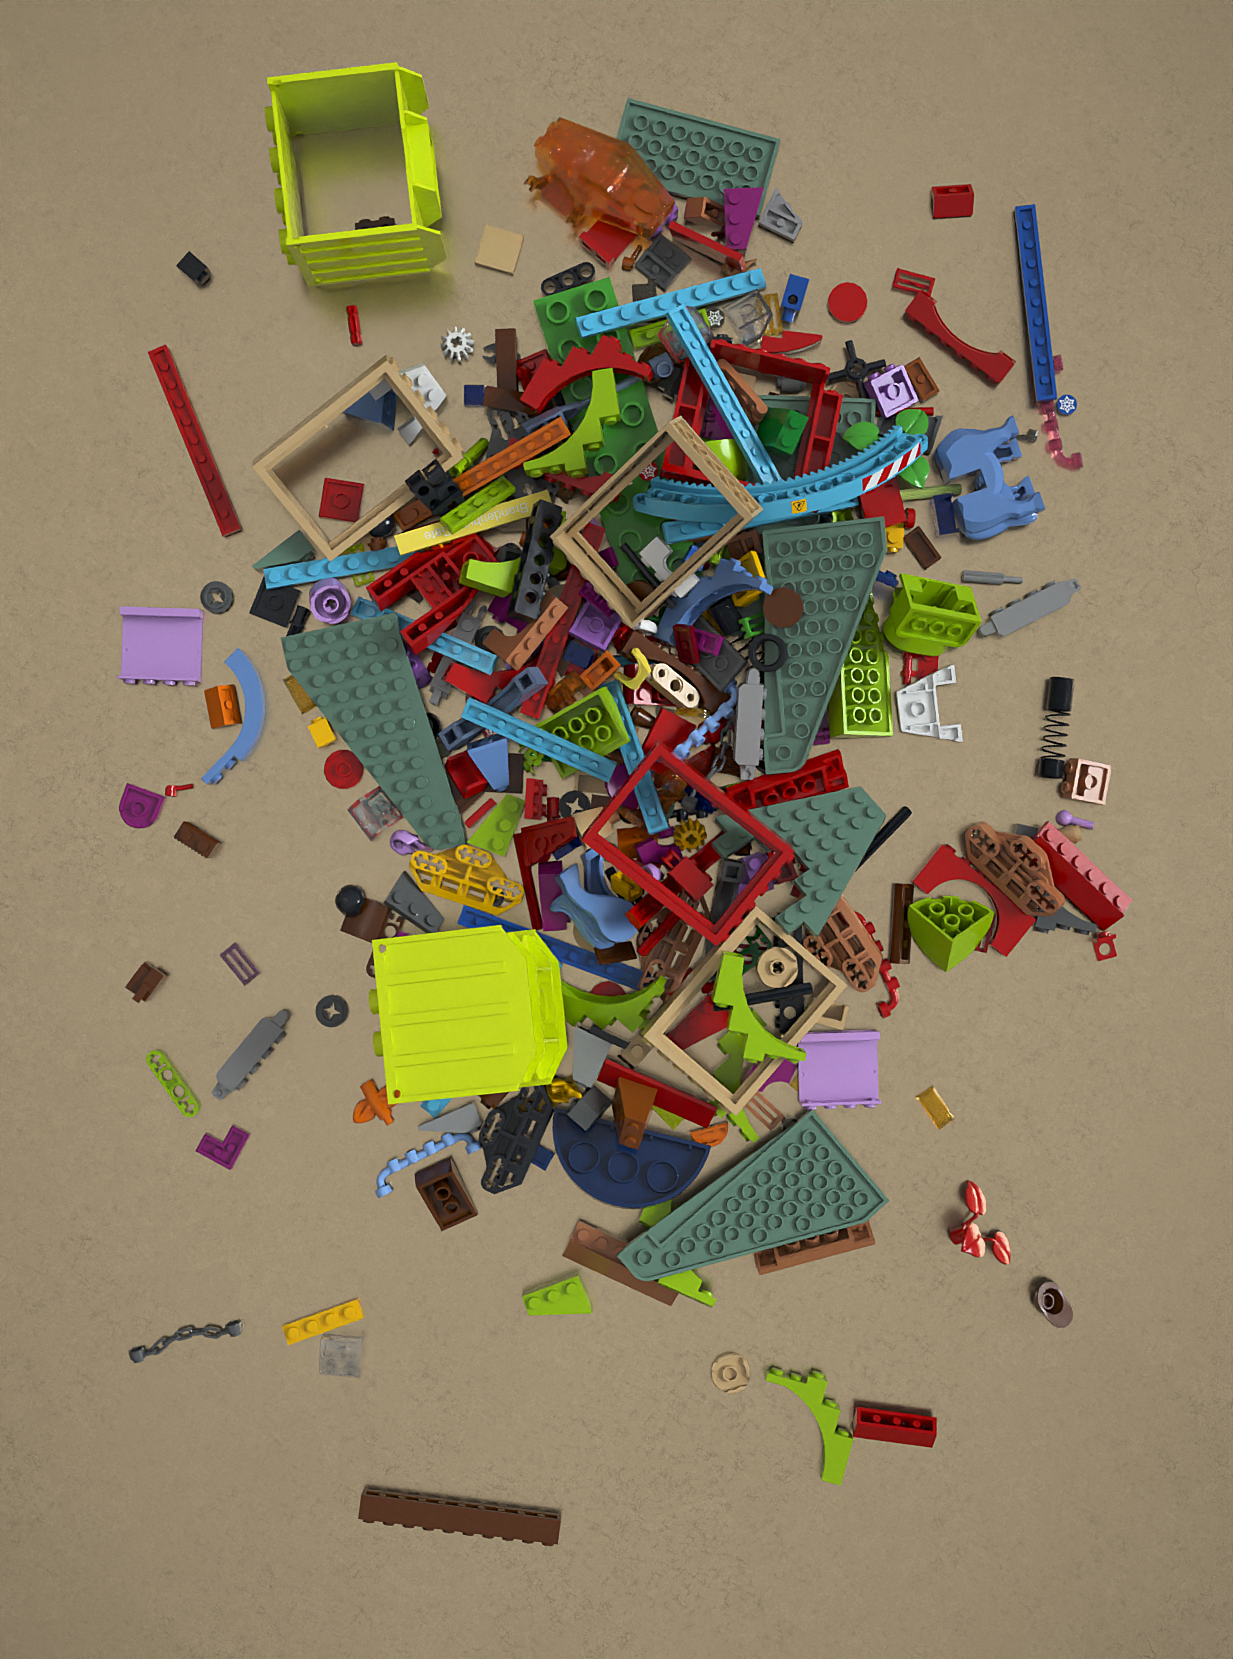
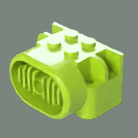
[883,573,982,656]

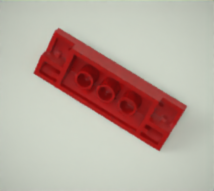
[726,749,849,810]
[1021,821,1133,931]
[597,1058,718,1128]

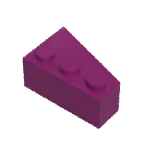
[723,187,764,254]
[538,860,571,932]

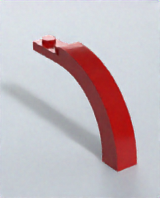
[624,830,725,930]

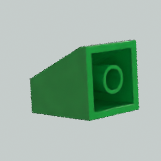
[756,407,809,461]

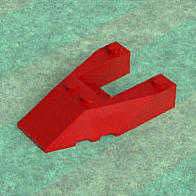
[366,533,499,655]

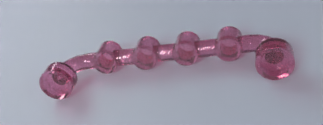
[1040,355,1083,469]

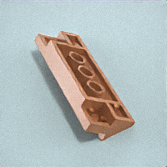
[753,1220,876,1275]
[562,1221,679,1306]

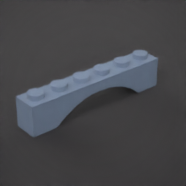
[438,667,548,751]

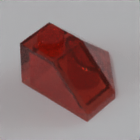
[686,744,716,776]

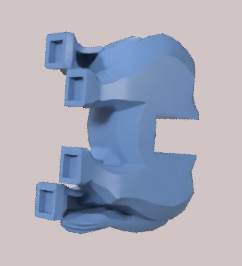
[934,416,1045,540]

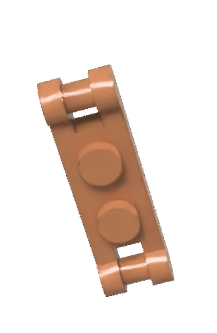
[717,359,768,424]

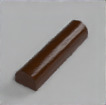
[890,883,914,964]

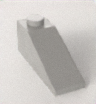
[418,1101,484,1134]

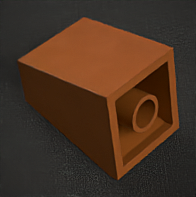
[612,1077,658,1150]

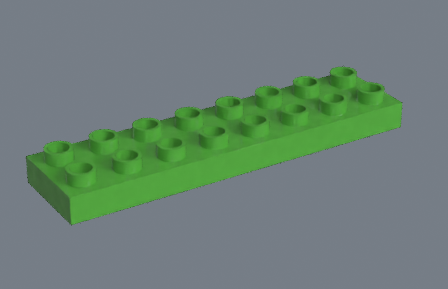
[533,277,704,595]

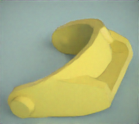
[614,648,651,690]

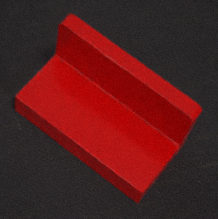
[931,184,974,218]

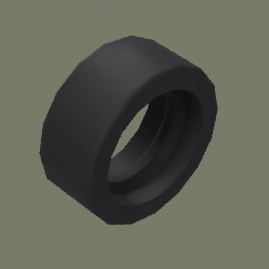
[748,634,788,672]

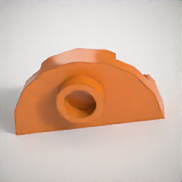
[689,1121,729,1147]

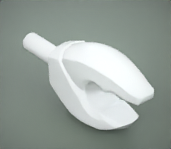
[632,620,657,636]

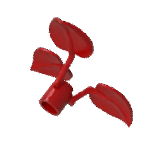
[950,1180,1011,1265]

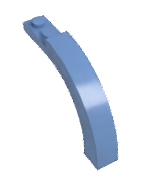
[201,648,265,785]

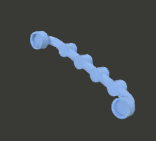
[655,679,737,763]
[375,1132,483,1198]

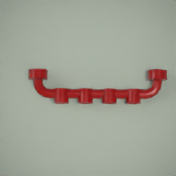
[837,911,900,1019]

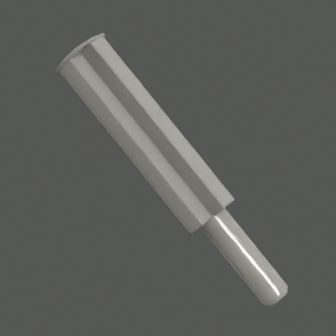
[962,570,1023,584]

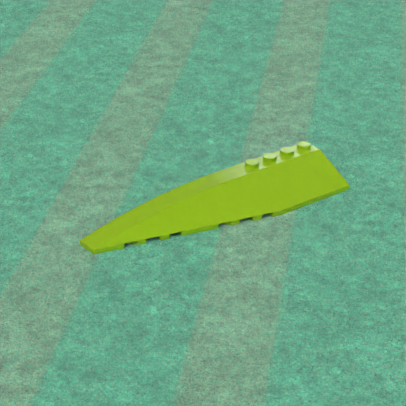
[828,508,893,738]

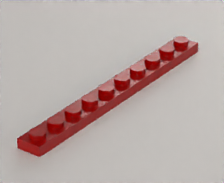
[148,345,242,537]
[520,523,606,719]

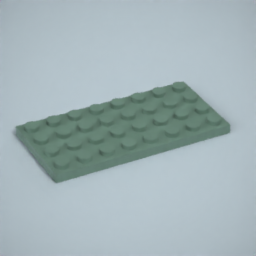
[606,98,781,218]

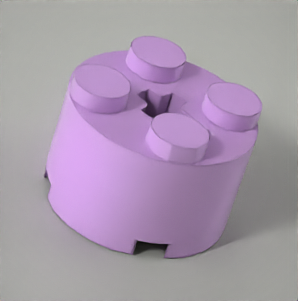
[309,578,351,624]

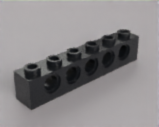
[507,499,563,624]
[773,912,804,1033]

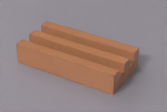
[745,1091,785,1131]

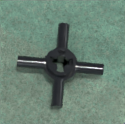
[827,340,886,399]

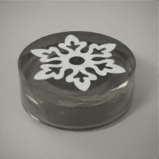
[706,308,725,329]

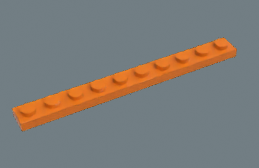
[393,416,571,531]

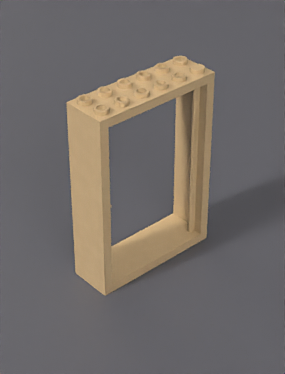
[252,355,464,562]
[550,415,764,629]
[640,905,848,1115]

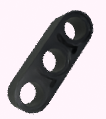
[541,262,595,297]

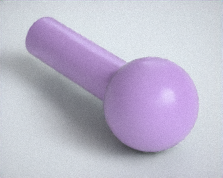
[1056,810,1095,830]

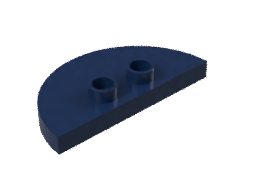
[552,1108,711,1209]

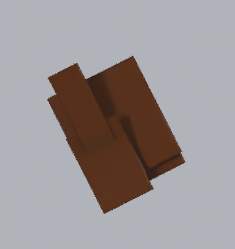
[727,527,763,560]
[125,961,166,1003]

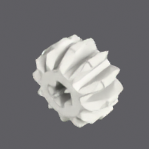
[440,327,474,362]

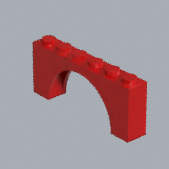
[910,844,1036,957]

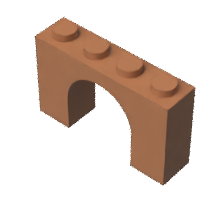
[482,583,568,671]

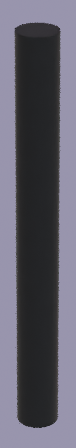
[620,542,677,610]

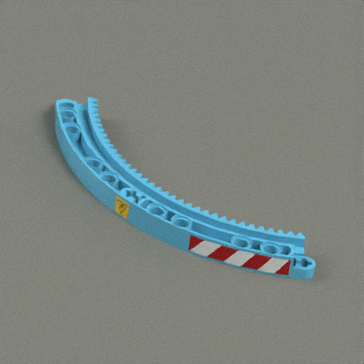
[633,425,928,523]

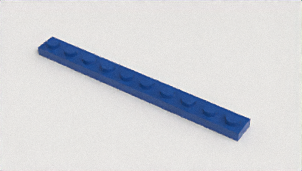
[1014,204,1057,402]
[457,905,651,990]

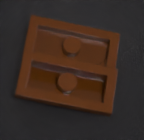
[340,897,390,943]

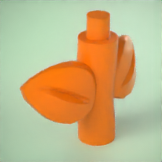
[353,1079,401,1126]

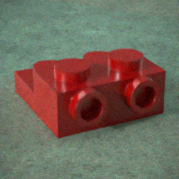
[524,778,547,820]

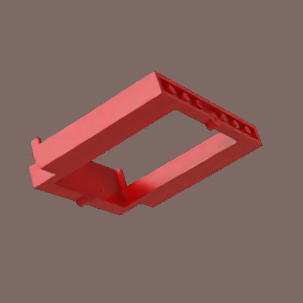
[660,339,843,514]

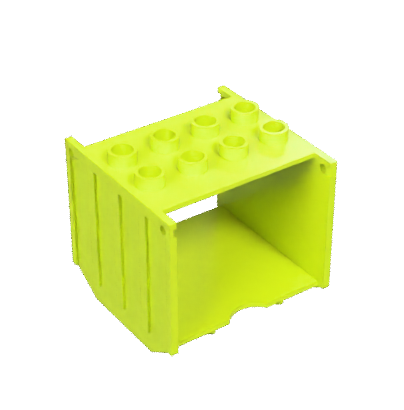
[264,62,447,287]
[369,925,568,1105]

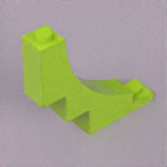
[638,1199,717,1308]

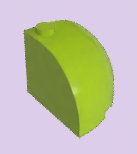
[705,439,748,482]
[908,895,994,972]

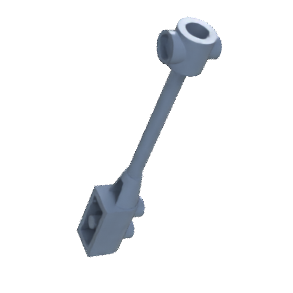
[522,352,674,436]

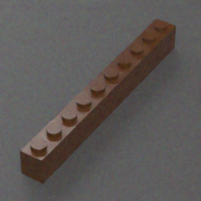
[358,1489,561,1546]

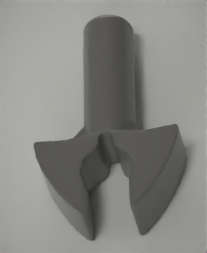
[482,343,521,366]

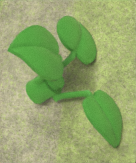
[842,409,930,489]

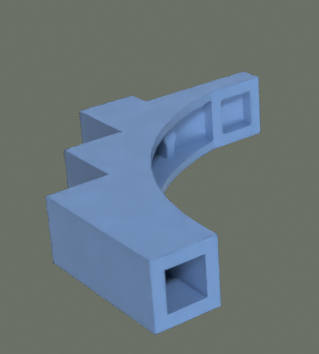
[654,558,774,646]

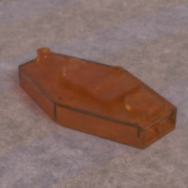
[534,117,675,239]

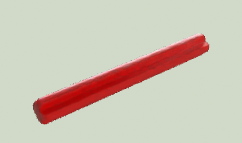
[513,833,543,930]

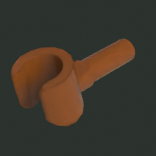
[622,245,643,270]

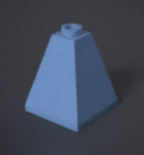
[343,389,397,431]
[467,734,509,792]

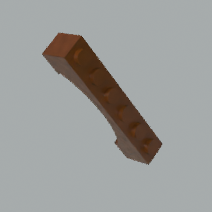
[617,630,731,716]

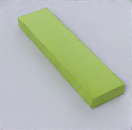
[628,308,710,351]
[440,476,516,535]

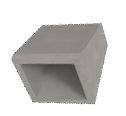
[573,1024,612,1089]

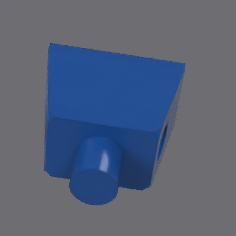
[780,274,809,323]

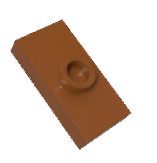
[904,357,940,402]

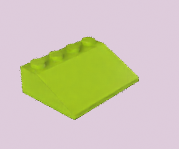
[535,686,630,779]

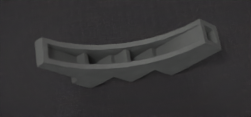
[1013,823,1097,936]

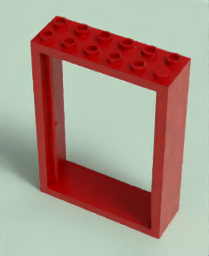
[582,740,795,946]

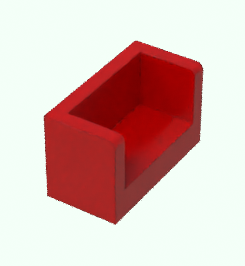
[445,750,488,799]

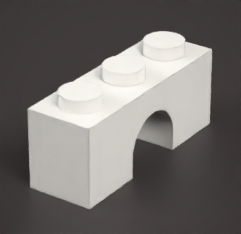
[639,536,701,598]

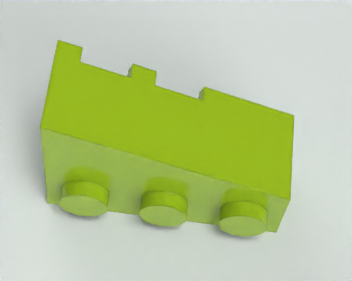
[467,794,525,857]
[522,1271,593,1316]

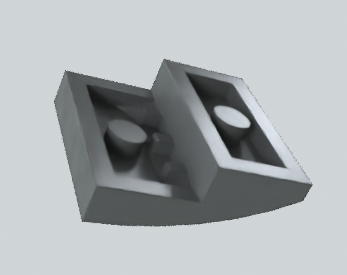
[635,233,692,290]

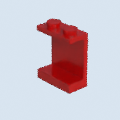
[579,201,640,268]

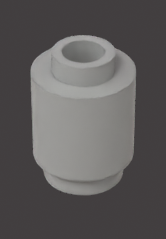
[777,376,806,391]

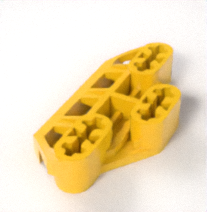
[409,844,525,916]

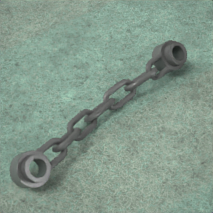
[681,708,736,813]
[128,1320,243,1363]

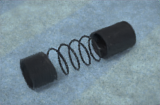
[708,596,765,688]
[1038,677,1075,779]

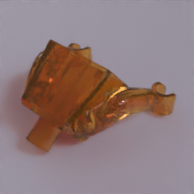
[524,169,589,228]

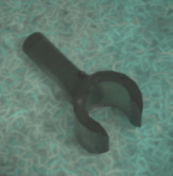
[1009,429,1038,443]

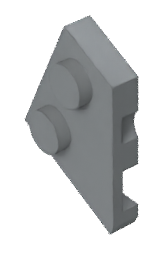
[758,188,803,242]

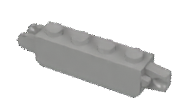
[978,578,1081,638]
[429,600,487,706]
[733,667,767,780]
[211,1009,290,1101]

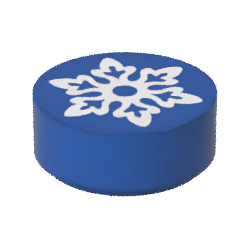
[1056,395,1077,416]

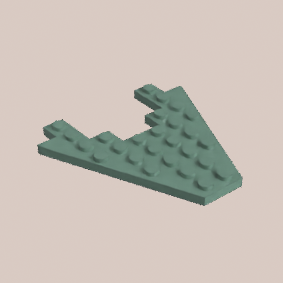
[711,786,886,939]

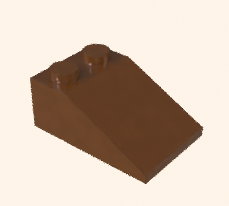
[414,1158,478,1231]

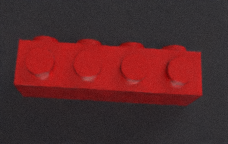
[853,1407,937,1448]

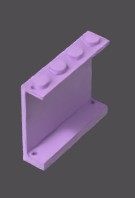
[117,606,203,686]
[798,1030,881,1110]

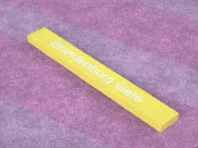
[394,490,552,556]

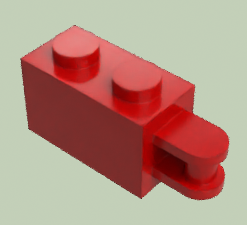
[660,849,714,903]

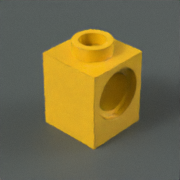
[307,716,338,749]

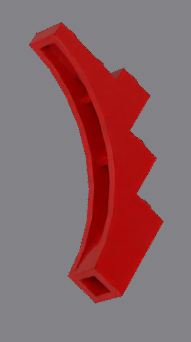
[520,335,653,414]
[441,641,568,704]

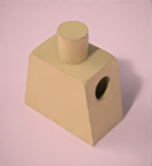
[569,807,620,851]
[617,1028,652,1069]

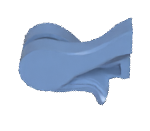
[550,848,637,949]

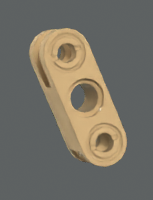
[645,663,699,708]

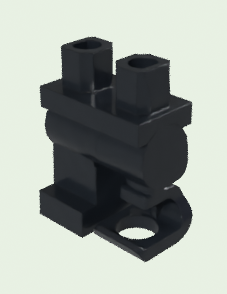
[405,459,465,517]

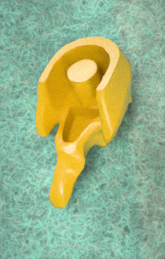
[545,1078,582,1103]

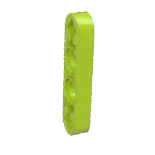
[146,1050,200,1117]

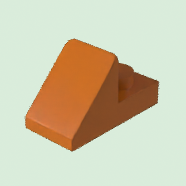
[579,650,621,691]

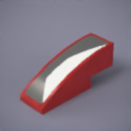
[760,330,823,355]

